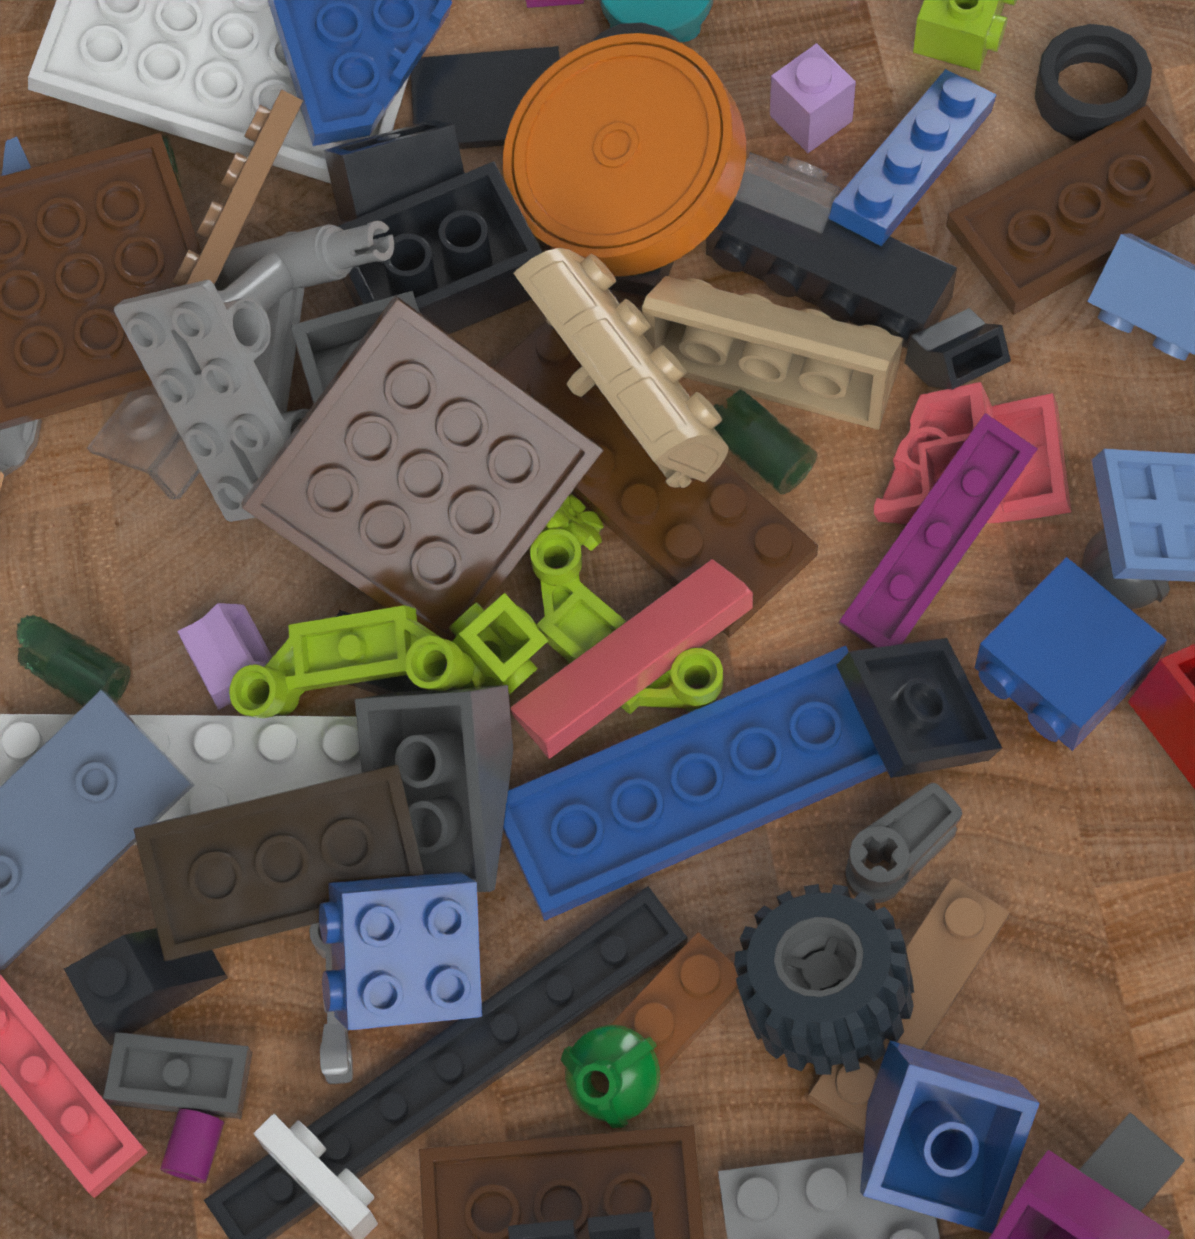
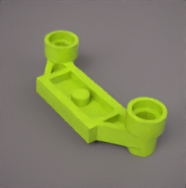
[530,529,723,715]
[229,605,474,719]

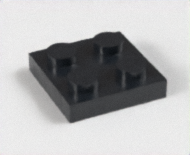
[836,638,1002,778]

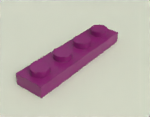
[838,413,1038,648]

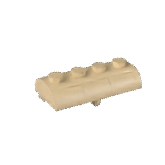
[513,248,729,488]

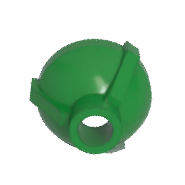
[560,1025,660,1129]

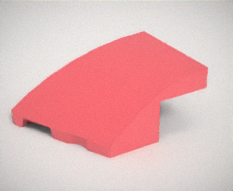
[874,382,1071,524]

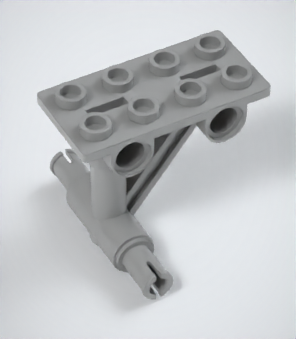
[114,221,394,522]

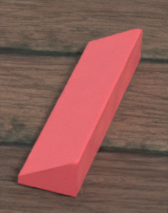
[510,559,753,759]

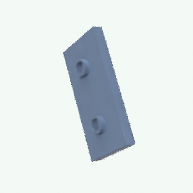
[0,690,194,970]

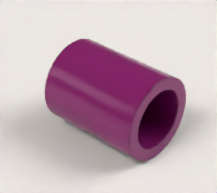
[160,1109,224,1183]

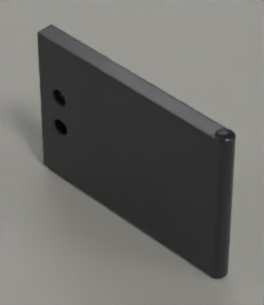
[411,46,560,149]

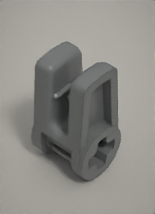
[845,783,963,903]

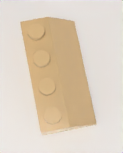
[642,276,903,430]

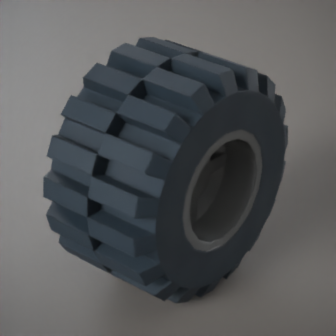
[734,884,915,1075]

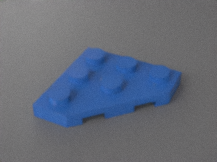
[268,0,452,146]

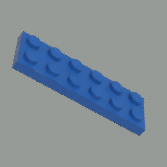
[503,646,887,921]

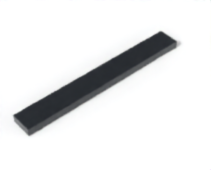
[204,886,688,1239]

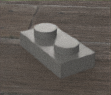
[103,1032,252,1119]

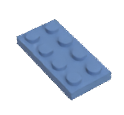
[1092,449,1195,582]

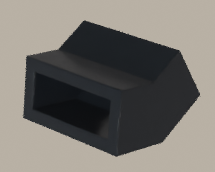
[904,308,1011,390]

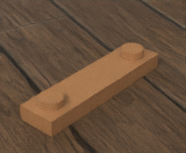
[808,876,1010,1137]

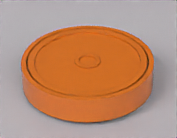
[503,33,746,276]

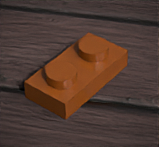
[610,932,739,1076]

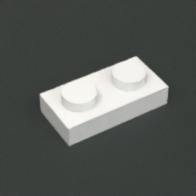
[253,1114,378,1239]

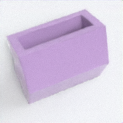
[177,603,272,710]

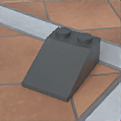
[355,685,513,892]

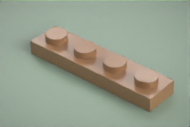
[172,89,303,286]

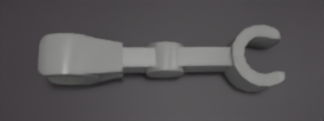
[309,923,353,1084]

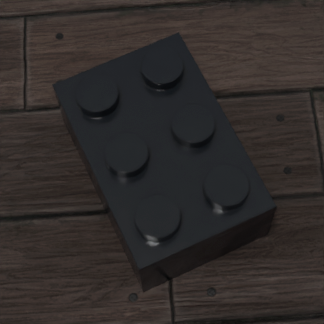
[337,161,543,334]

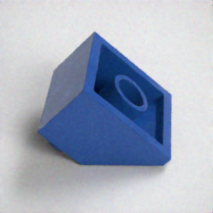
[860,1040,1040,1234]

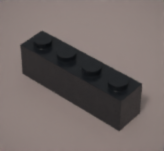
[706,170,957,349]

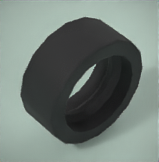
[1035,24,1152,141]

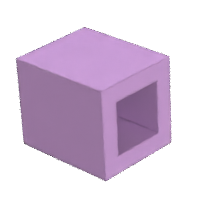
[770,43,856,153]

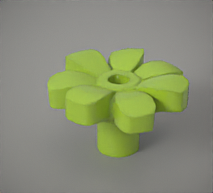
[540,494,604,551]

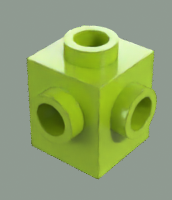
[449,593,549,694]

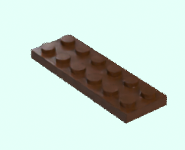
[494,321,818,638]

